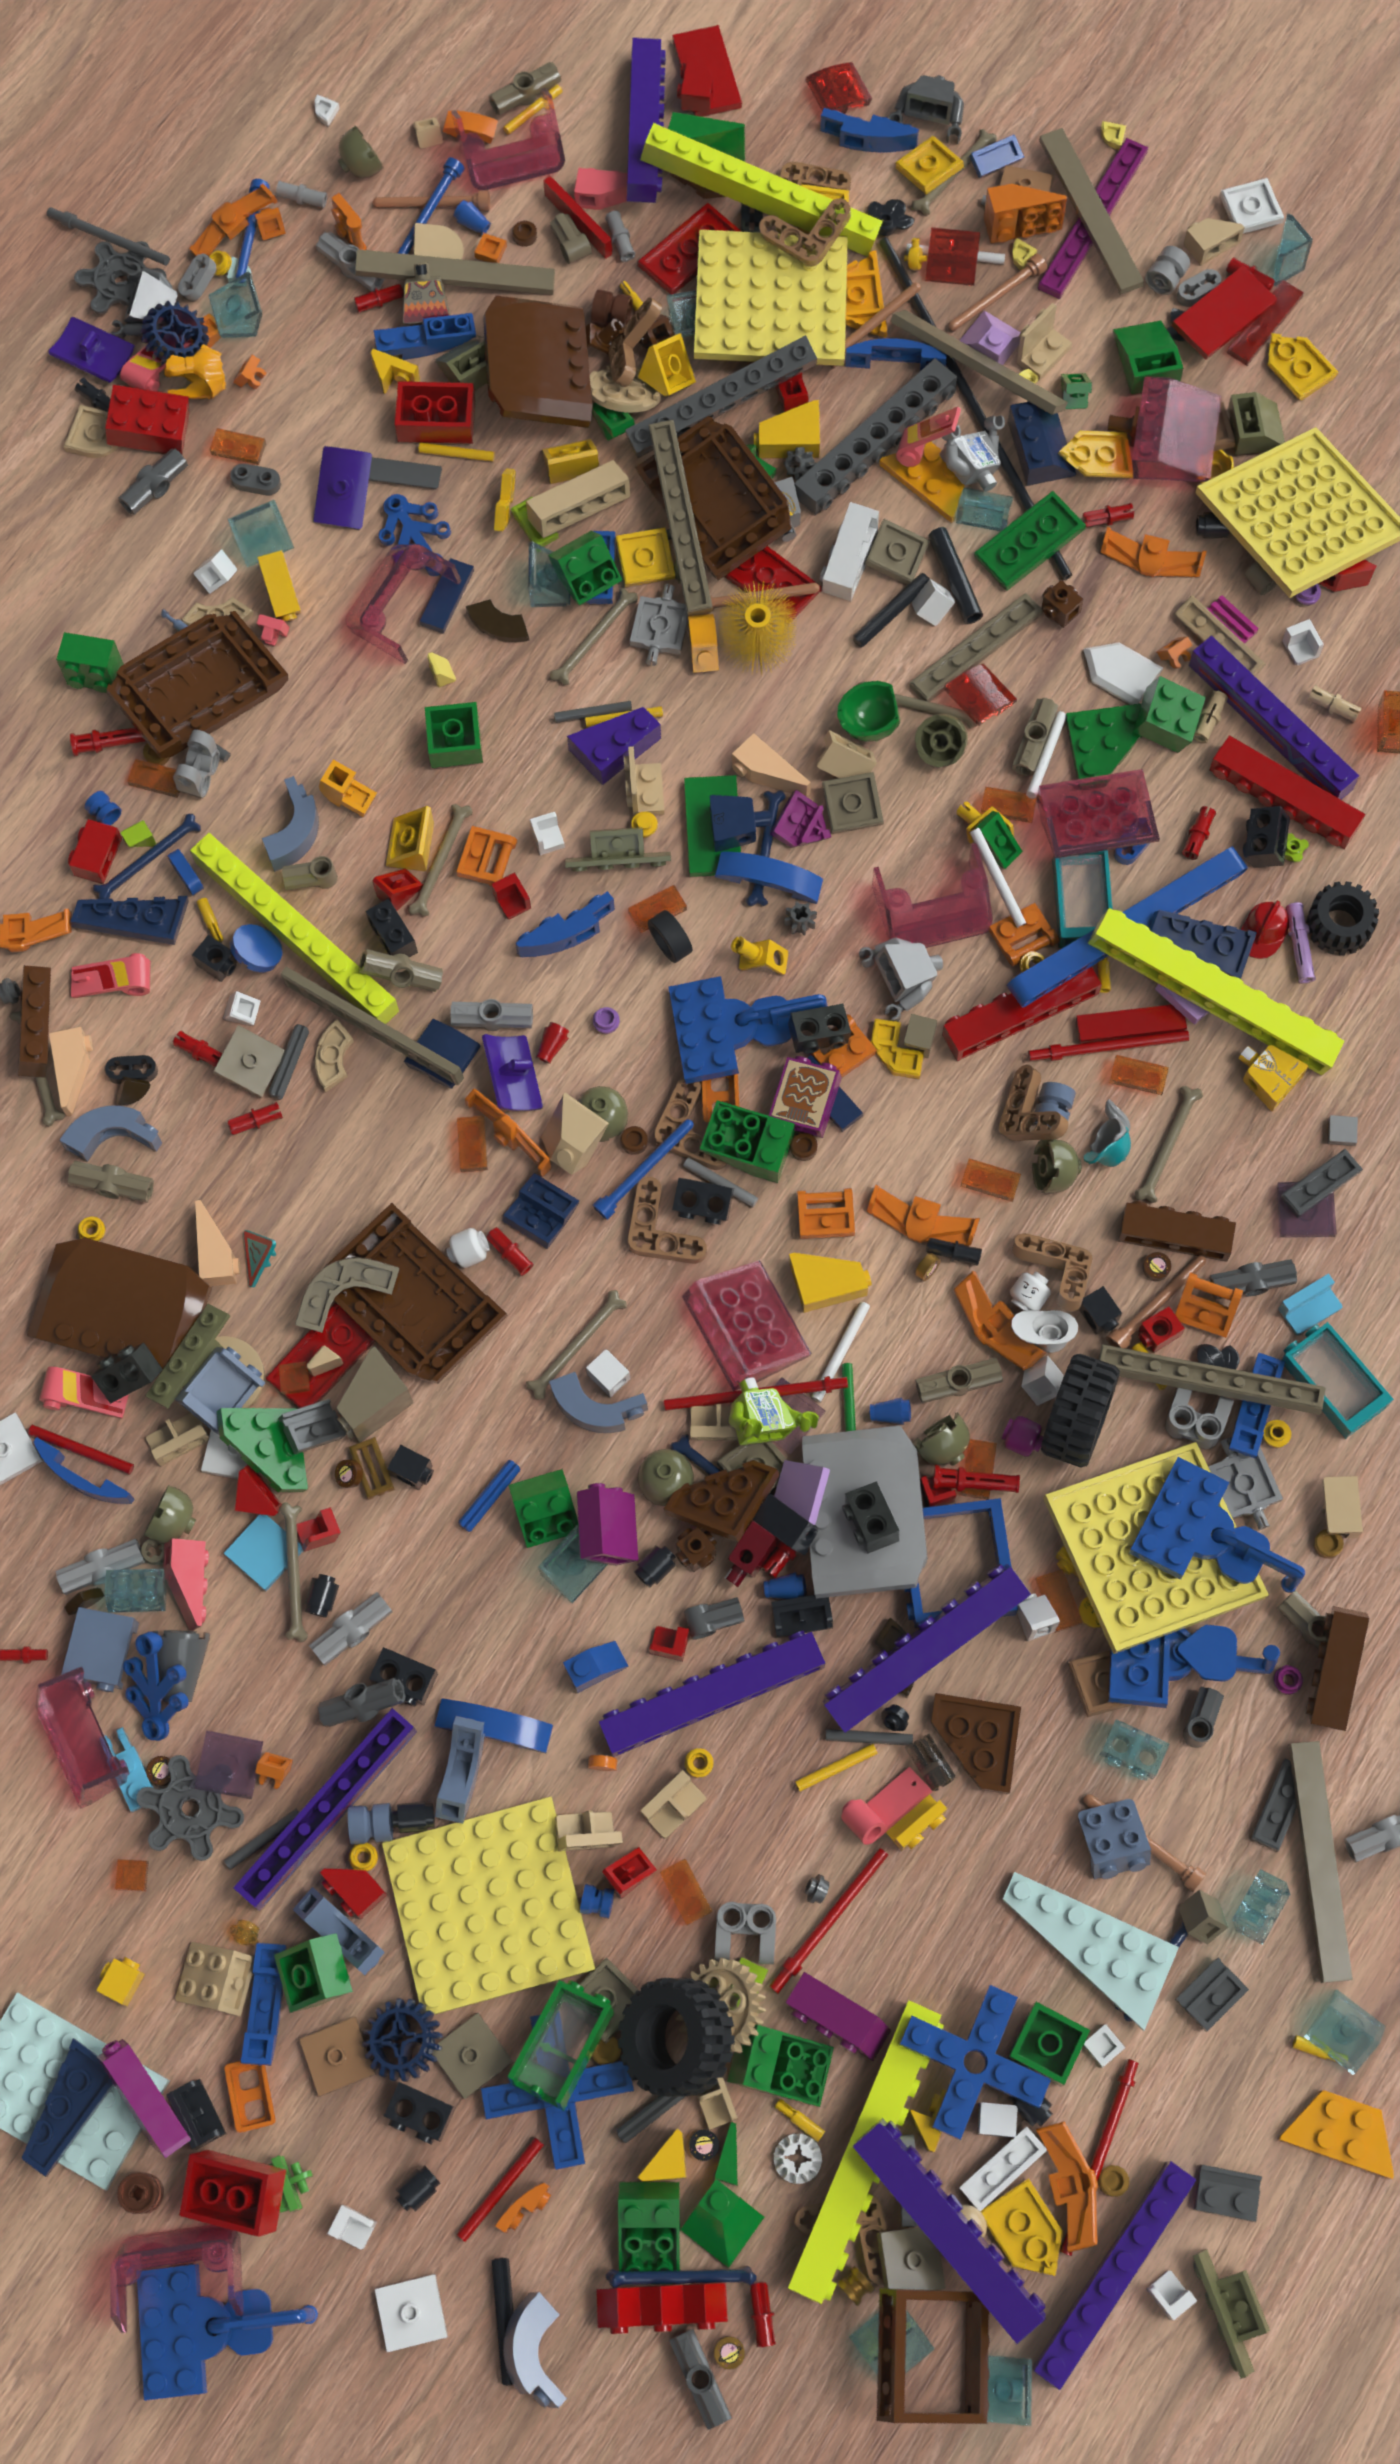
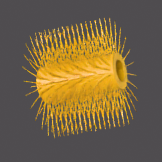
[719,581,797,673]

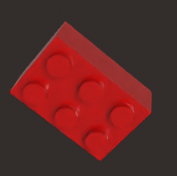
[395,381,476,444]
[105,385,189,455]
[179,2150,286,2237]

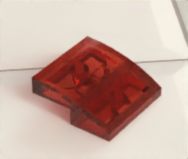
[805,62,872,114]
[925,227,980,286]
[945,663,1017,726]

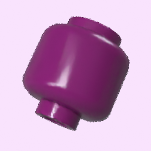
[1001,1416,1043,1457]

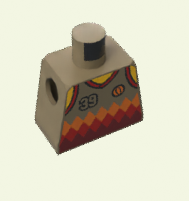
[403,262,451,324]

